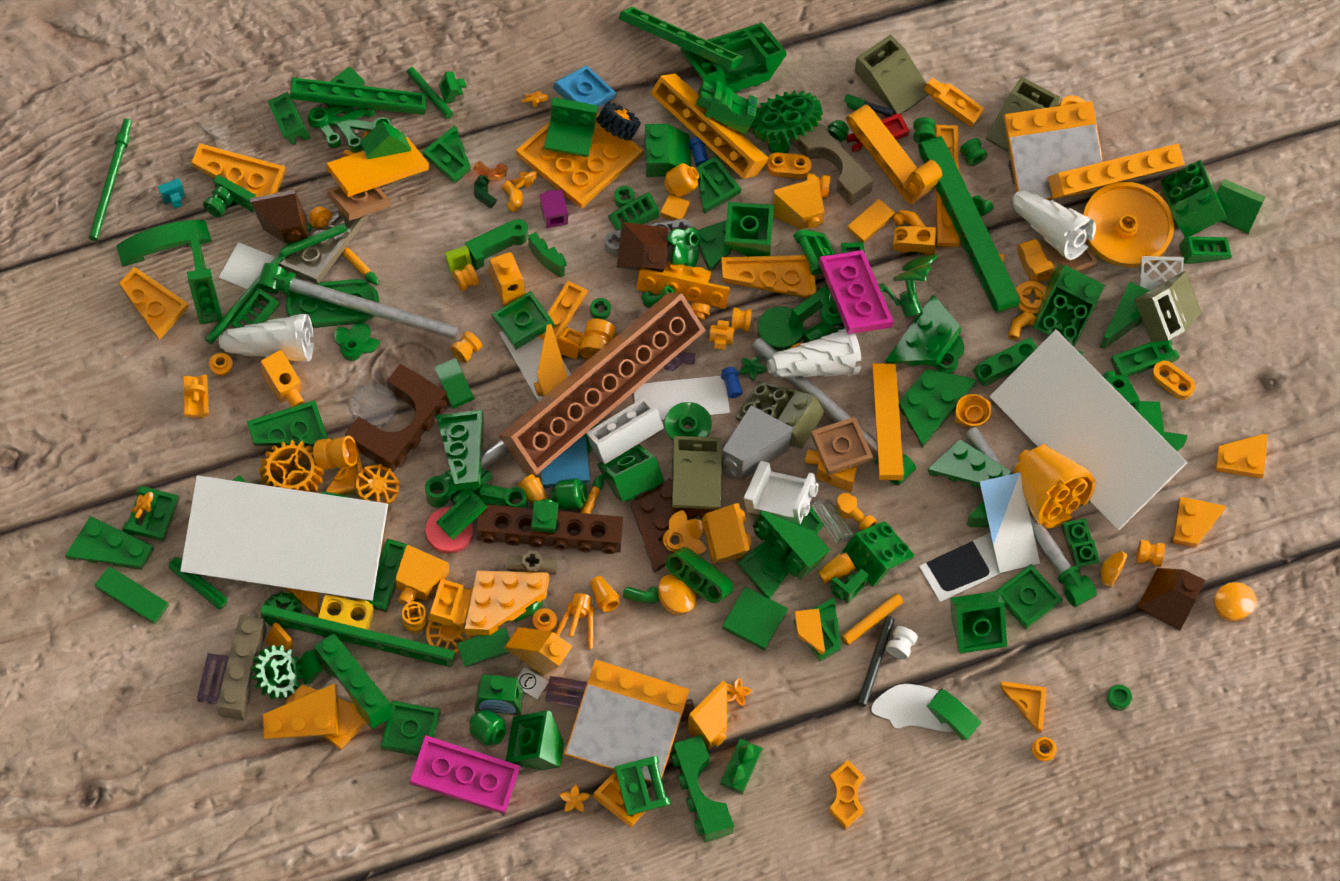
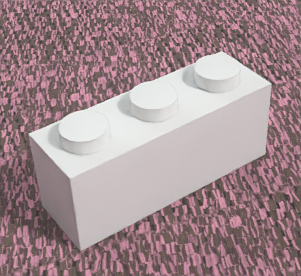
[586,397,664,464]

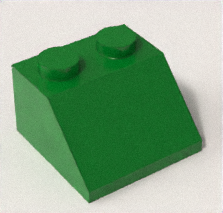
[644,124,691,177]
[725,202,774,257]
[597,444,665,502]
[950,591,1007,654]

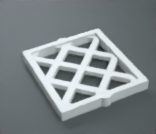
[1139,256,1184,283]

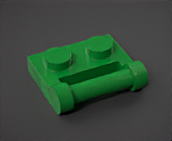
[793,230,835,275]
[122,486,179,542]
[614,756,671,816]

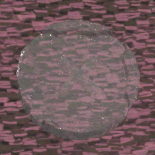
[350,384,397,428]

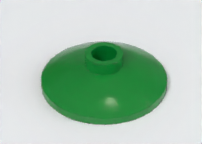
[665,402,712,440]

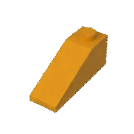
[534,324,567,398]

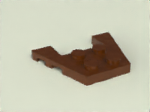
[631,478,718,573]

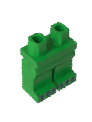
[696,81,758,135]

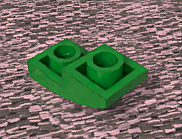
[528,232,567,277]
[435,358,474,409]
[1061,518,1100,568]
[457,628,511,668]
[926,688,982,741]

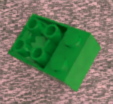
[1160,160,1227,237]
[1033,263,1105,347]
[752,511,830,580]

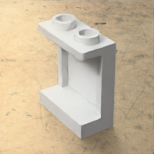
[744,461,818,524]

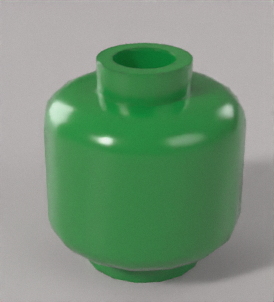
[551,478,588,511]
[469,709,507,746]

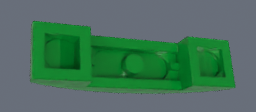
[116,220,212,267]

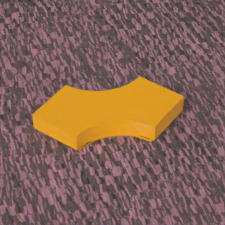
[828,759,865,830]

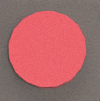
[425,507,474,554]

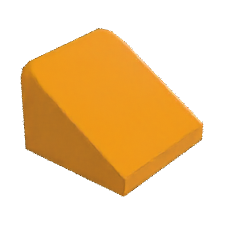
[557,327,585,359]
[265,622,294,651]

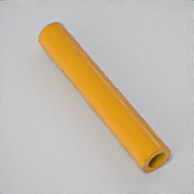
[841,593,904,646]

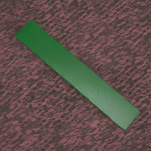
[619,7,743,70]
[290,77,426,115]

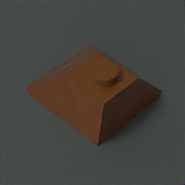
[250,190,308,243]
[617,222,668,273]
[1137,568,1206,631]

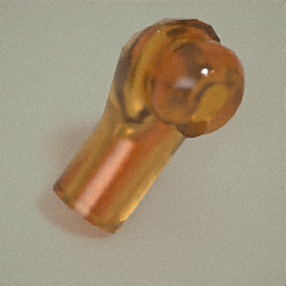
[473,161,508,181]

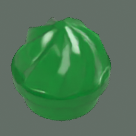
[828,120,849,142]

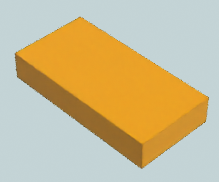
[847,199,895,243]

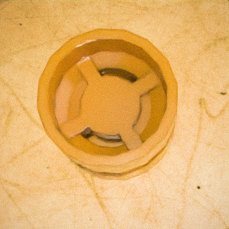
[579,319,616,360]
[313,436,358,470]

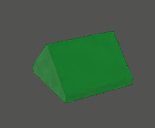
[1217,179,1266,234]

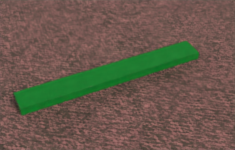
[261,604,455,667]

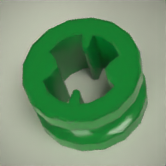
[614,186,635,208]
[590,298,611,320]

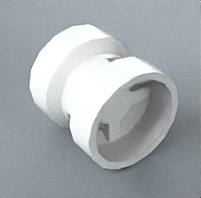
[886,626,918,660]

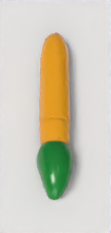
[342,247,379,286]
[580,474,604,514]

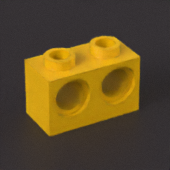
[318,594,374,630]

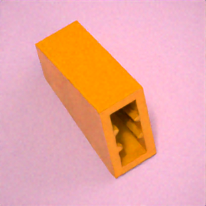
[504,627,572,676]

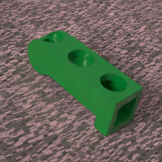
[465,219,528,270]
[973,337,1037,386]

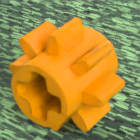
[709,320,734,350]

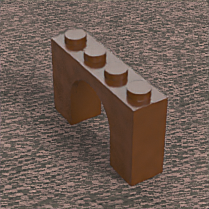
[345,363,448,472]

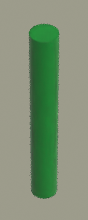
[407,67,454,119]
[280,223,348,257]

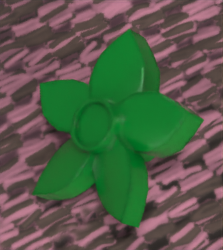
[739,356,767,381]

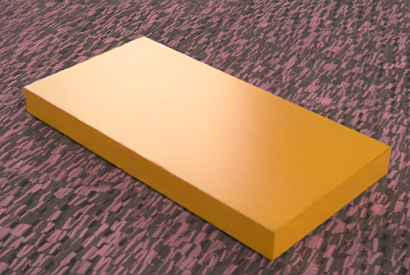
[326,137,429,197]

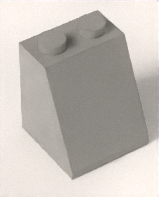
[721,405,793,481]

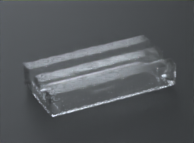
[811,499,854,543]

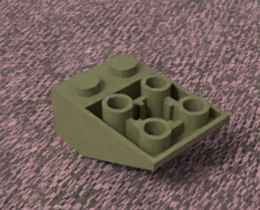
[855,34,929,114]
[986,77,1060,151]
[1135,271,1202,342]
[736,381,825,449]
[672,436,722,509]

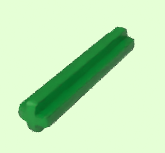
[168,557,228,609]

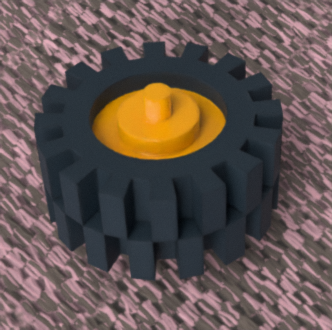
[597,102,641,141]

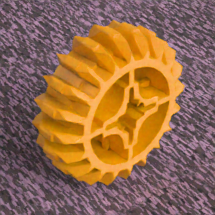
[259,440,324,492]

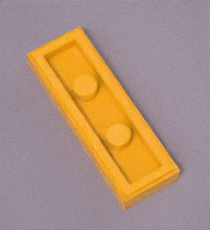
[538,280,588,341]

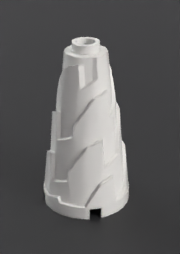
[1012,190,1096,260]
[219,314,314,361]
[767,329,861,378]

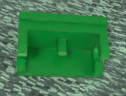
[267,91,311,145]

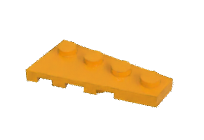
[192,143,286,197]
[721,255,816,298]

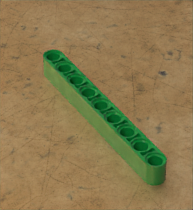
[918,136,1020,313]

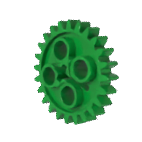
[751,90,823,144]

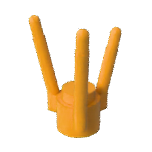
[555,593,595,649]

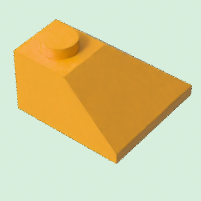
[772,178,825,229]
[688,681,727,750]

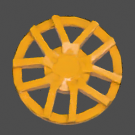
[355,464,400,505]
[426,618,472,654]

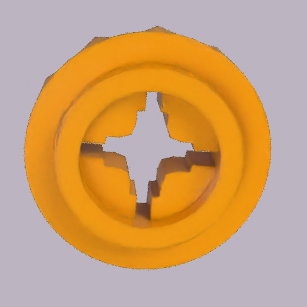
[1016,281,1047,314]

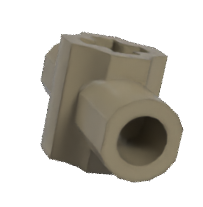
[507,550,557,575]

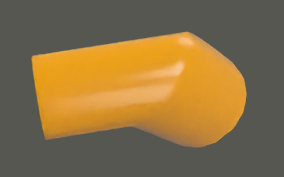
[501,180,523,212]
[893,210,926,227]
[1008,311,1036,340]

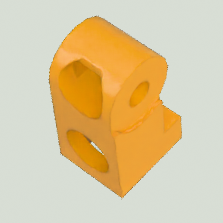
[892,226,936,256]
[1017,239,1054,283]

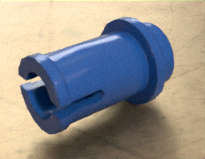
[688,137,709,167]
[721,367,743,398]

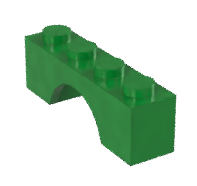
[313,633,392,730]
[670,735,734,842]

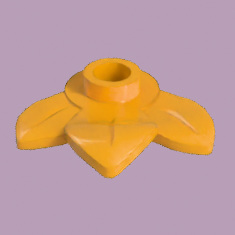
[662,510,707,555]

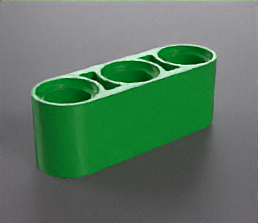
[665,547,733,604]

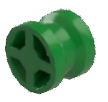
[913,117,936,143]
[960,138,988,166]

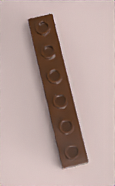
[476,505,624,554]

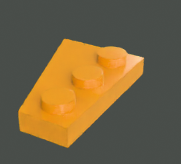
[119,267,189,340]
[263,684,339,740]
[285,684,366,750]

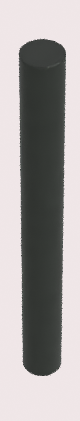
[857,616,895,707]

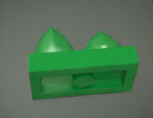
[720,739,763,794]

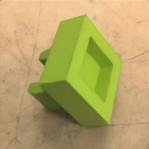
[444,246,473,276]

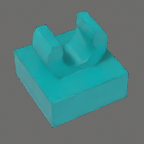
[158,178,185,209]

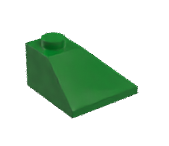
[505,710,564,770]

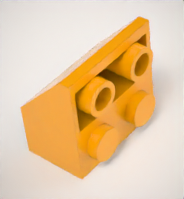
[702,503,751,565]

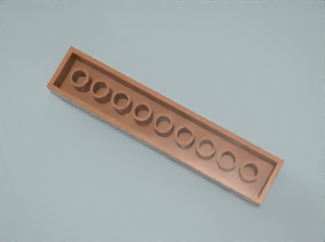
[499,293,706,475]

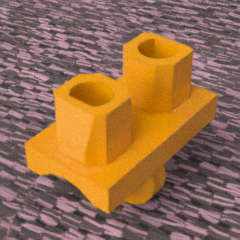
[183,374,209,419]

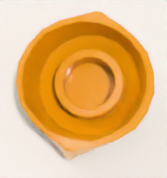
[954,394,991,428]

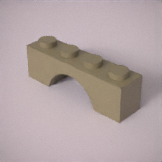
[793,123,874,206]
[217,615,267,721]

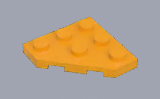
[465,571,549,636]

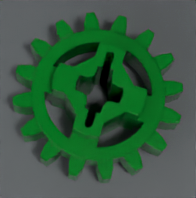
[250,645,303,700]

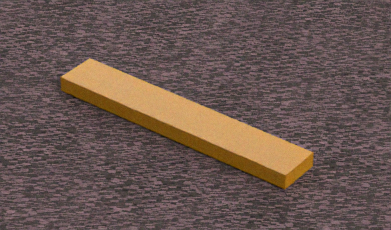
[935,125,960,247]
[872,363,904,480]

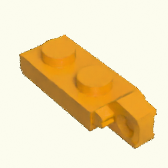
[924,77,985,128]

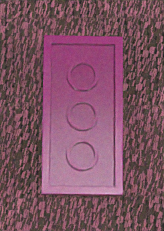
[819,250,894,334]
[409,735,521,815]

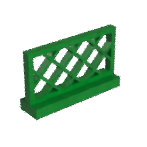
[187,228,222,324]

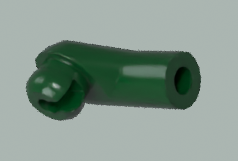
[474,175,497,208]

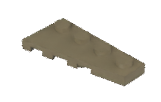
[279,211,369,284]

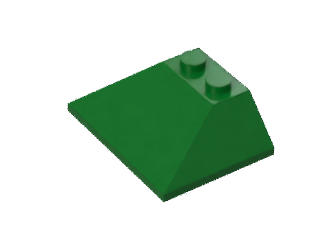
[680,23,787,93]

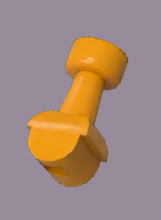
[836,493,877,531]

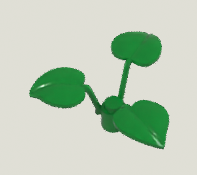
[878,254,938,317]

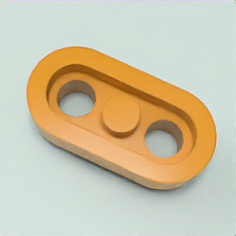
[766,153,812,179]
[1152,361,1195,400]

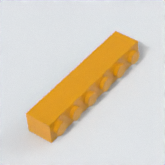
[650,73,769,179]
[1047,143,1185,199]

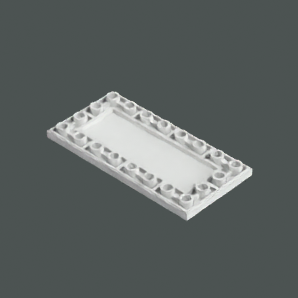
[989,330,1188,530]
[180,475,388,601]

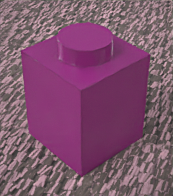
[540,190,568,229]

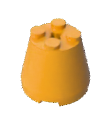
[1012,444,1096,528]

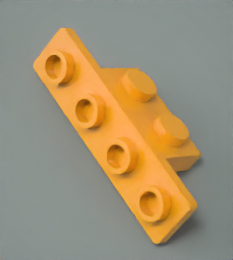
[636,262,730,309]

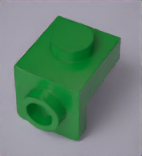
[531,499,559,533]

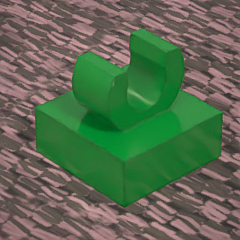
[439,71,467,103]

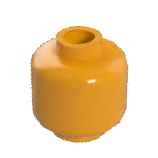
[664,163,699,197]

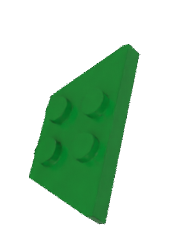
[885,295,962,366]
[899,369,977,448]

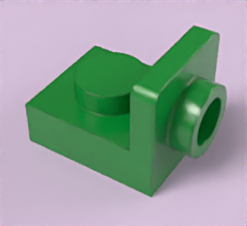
[830,568,869,603]

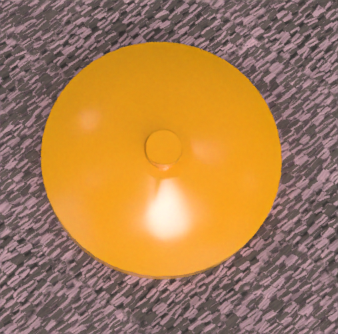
[1083,182,1174,268]

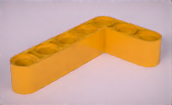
[846,104,942,205]

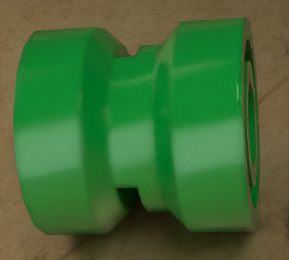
[203,186,235,218]

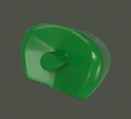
[972,195,994,216]

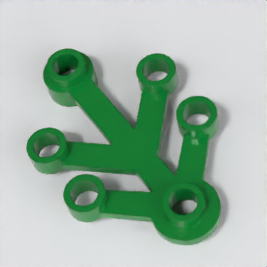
[308,105,392,152]

